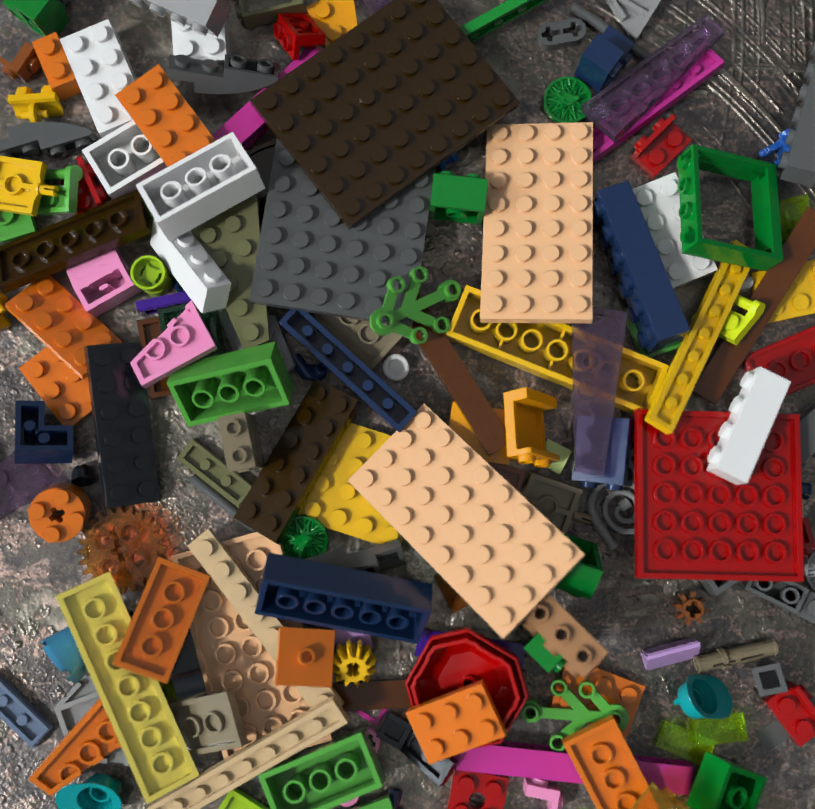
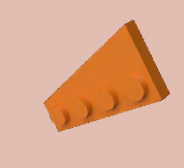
[28,698,121,796]

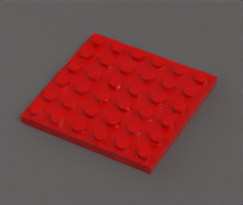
[634,409,804,582]

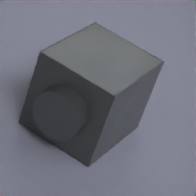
[751,663,788,697]

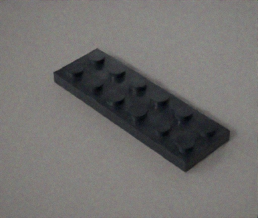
[84,342,161,509]

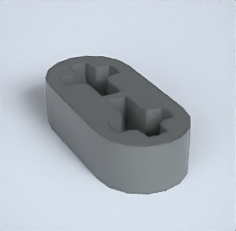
[536,18,586,51]

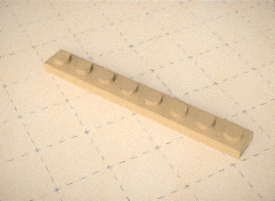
[187,528,344,708]
[147,695,349,809]

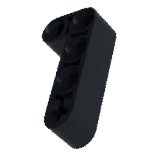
[172,628,207,703]

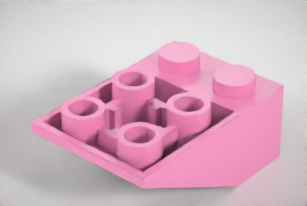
[66,247,142,317]

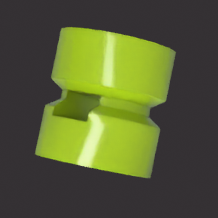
[130,255,174,297]

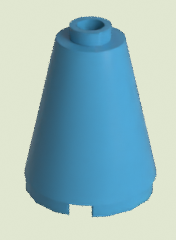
[41,626,88,684]

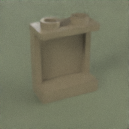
[218,412,265,473]

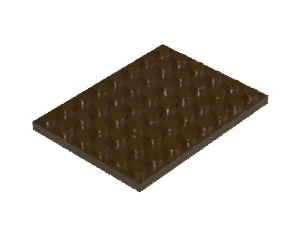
[250,0,520,230]

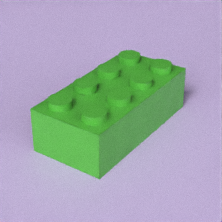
[166,341,294,427]
[258,726,386,809]

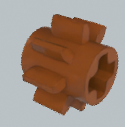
[672,590,709,626]

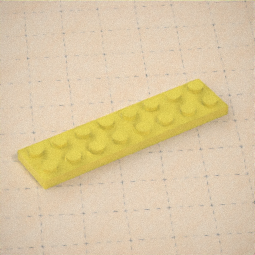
[55,571,200,804]

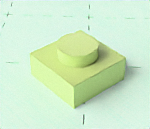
[546,439,572,475]

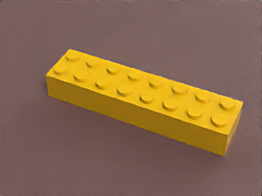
[446,285,669,415]

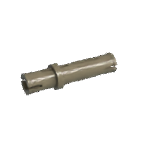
[693,638,779,674]

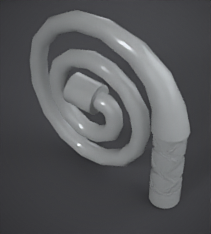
[586,480,635,551]

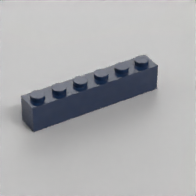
[278,309,417,432]

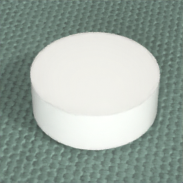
[383,354,409,381]

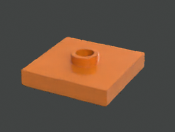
[275,627,335,688]

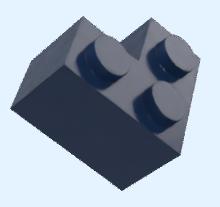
[574,25,635,94]
[14,401,73,464]

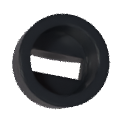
[71,464,94,487]

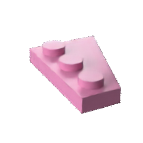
[130,300,218,388]

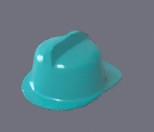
[673,674,733,719]
[55,773,122,809]

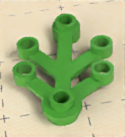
[370,266,461,345]
[520,677,629,752]

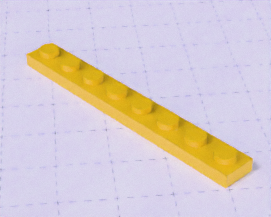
[644,239,750,435]

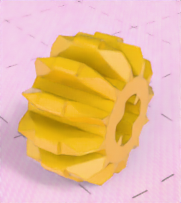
[333,639,376,688]

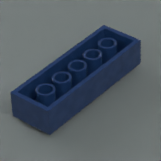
[593,180,690,354]
[255,553,432,644]

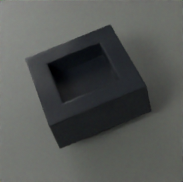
[376,710,412,750]

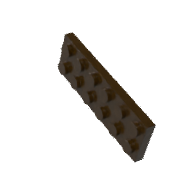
[0,189,151,294]
[234,379,362,545]

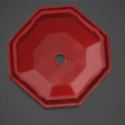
[405,627,529,749]

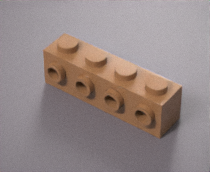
[522,594,610,680]

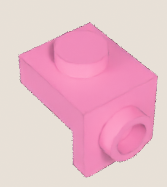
[522,778,563,809]

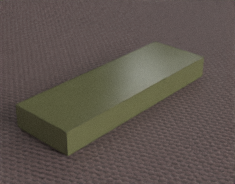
[176,438,253,508]

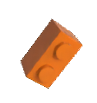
[32,32,82,101]

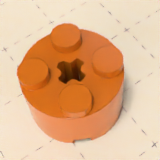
[28,483,92,543]

